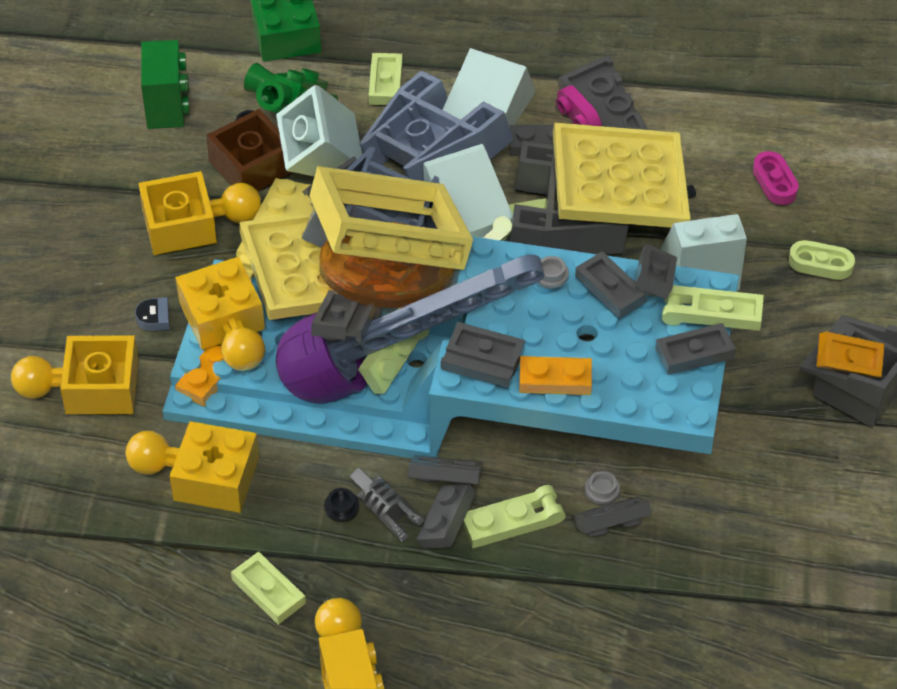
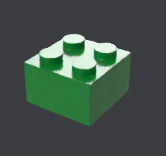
[250,0,321,62]
[141,40,190,129]

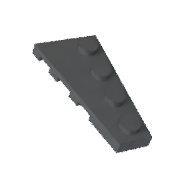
[558,55,648,130]

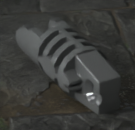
[350,467,425,542]

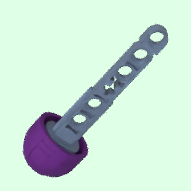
[276,255,545,404]

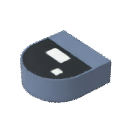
[135,297,170,331]

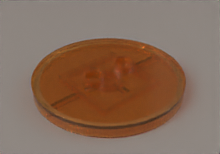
[319,222,456,308]

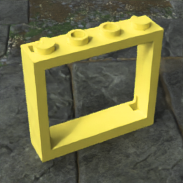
[309,166,473,270]

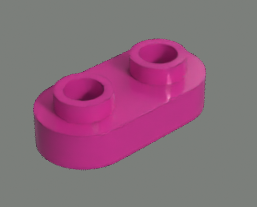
[556,85,602,126]
[753,151,799,205]

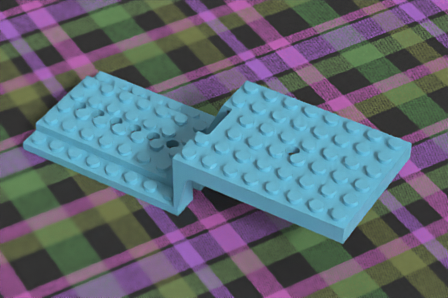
[162,236,739,458]

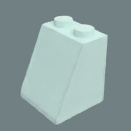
[443,48,536,127]
[276,85,362,176]
[423,144,513,241]
[661,214,747,290]

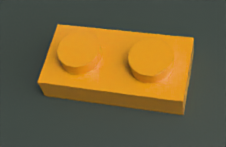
[816,332,884,379]
[175,344,224,407]
[519,356,592,395]

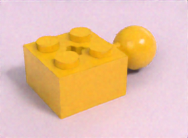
[138,171,261,255]
[175,256,265,371]
[11,335,139,414]
[125,421,259,513]
[315,598,384,689]

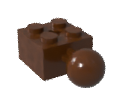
[206,109,293,191]

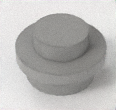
[537,256,569,289]
[585,471,620,505]

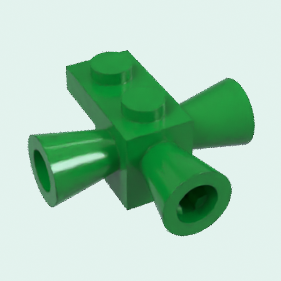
[244,63,338,114]

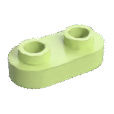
[789,240,855,280]

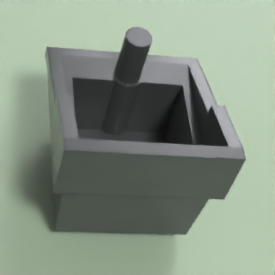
[800,315,897,428]

